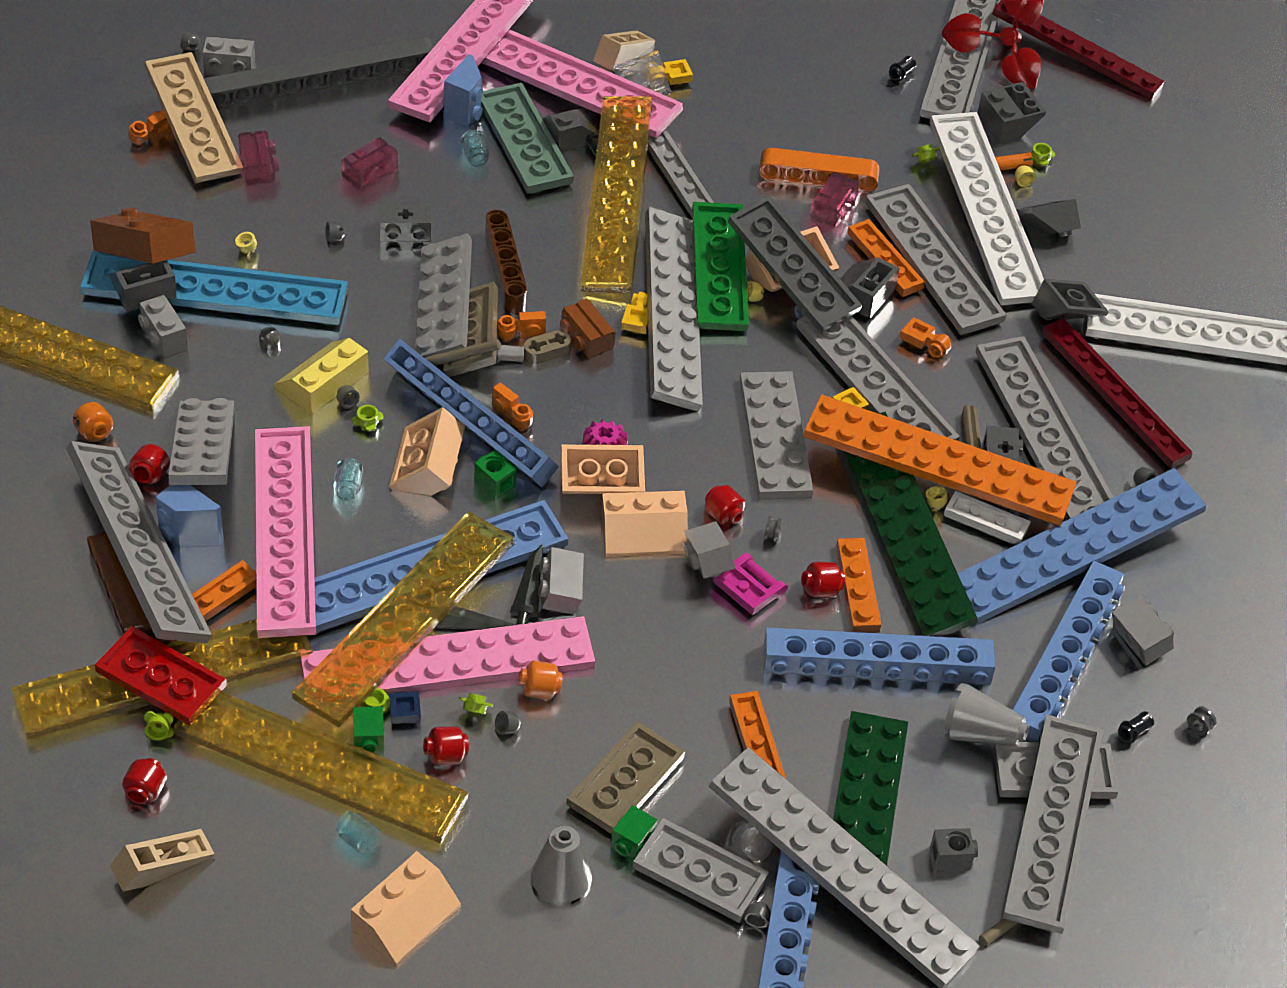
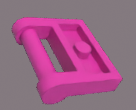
[713,553,788,615]

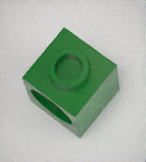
[474,450,517,500]
[353,706,384,754]
[611,805,658,860]

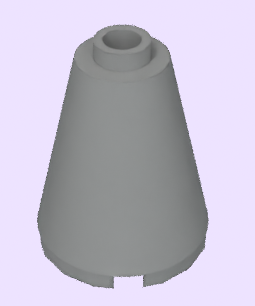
[944,683,1029,745]
[531,826,592,906]

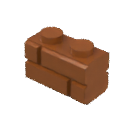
[560,298,616,359]

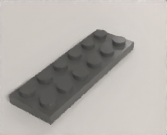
[728,195,862,333]

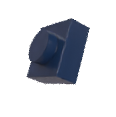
[390,691,421,724]

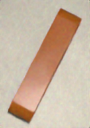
[759,148,879,192]

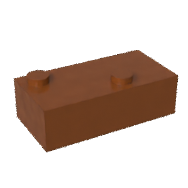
[90,207,196,263]

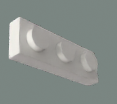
[944,491,1031,545]

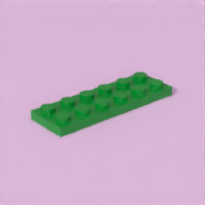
[692,202,749,331]

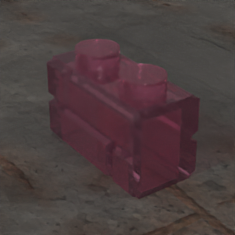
[238,130,279,185]
[341,137,398,190]
[810,172,861,228]

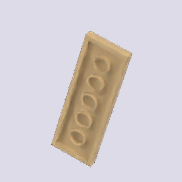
[144,52,243,183]

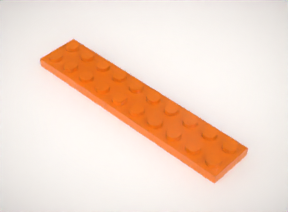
[803,394,1077,526]

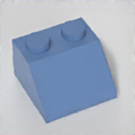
[444,54,483,128]
[155,485,223,547]

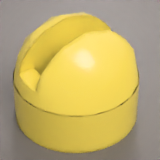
[1015,165,1036,187]
[235,232,257,254]
[747,280,764,302]
[926,486,948,510]

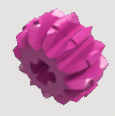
[582,418,628,445]

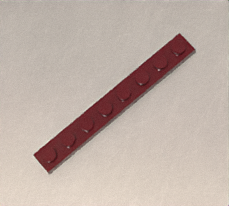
[992,0,1165,100]
[1042,318,1193,469]

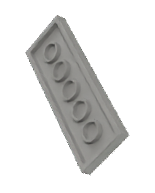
[415,233,472,358]
[740,371,813,499]
[169,398,235,485]

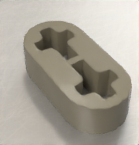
[524,330,571,363]

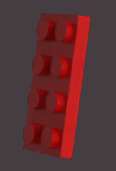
[95,626,227,725]

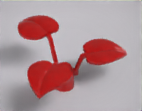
[942,0,1044,89]

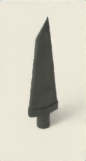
[510,543,543,625]
[422,601,516,631]

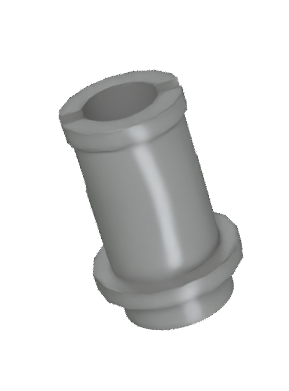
[496,342,524,363]

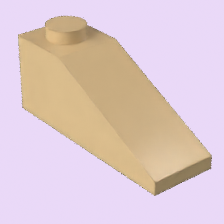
[593,30,656,73]
[110,829,214,892]

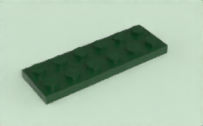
[833,711,908,866]

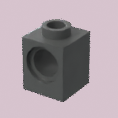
[930,828,978,872]

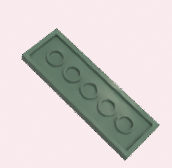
[481,83,574,194]

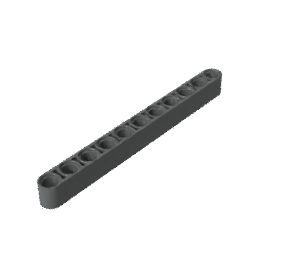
[203,38,434,109]

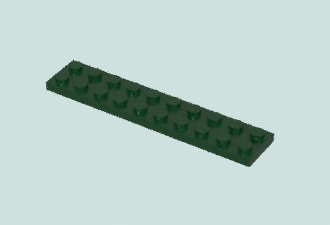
[844,411,979,637]

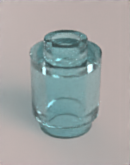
[461,130,490,167]
[333,458,364,500]
[335,811,381,854]

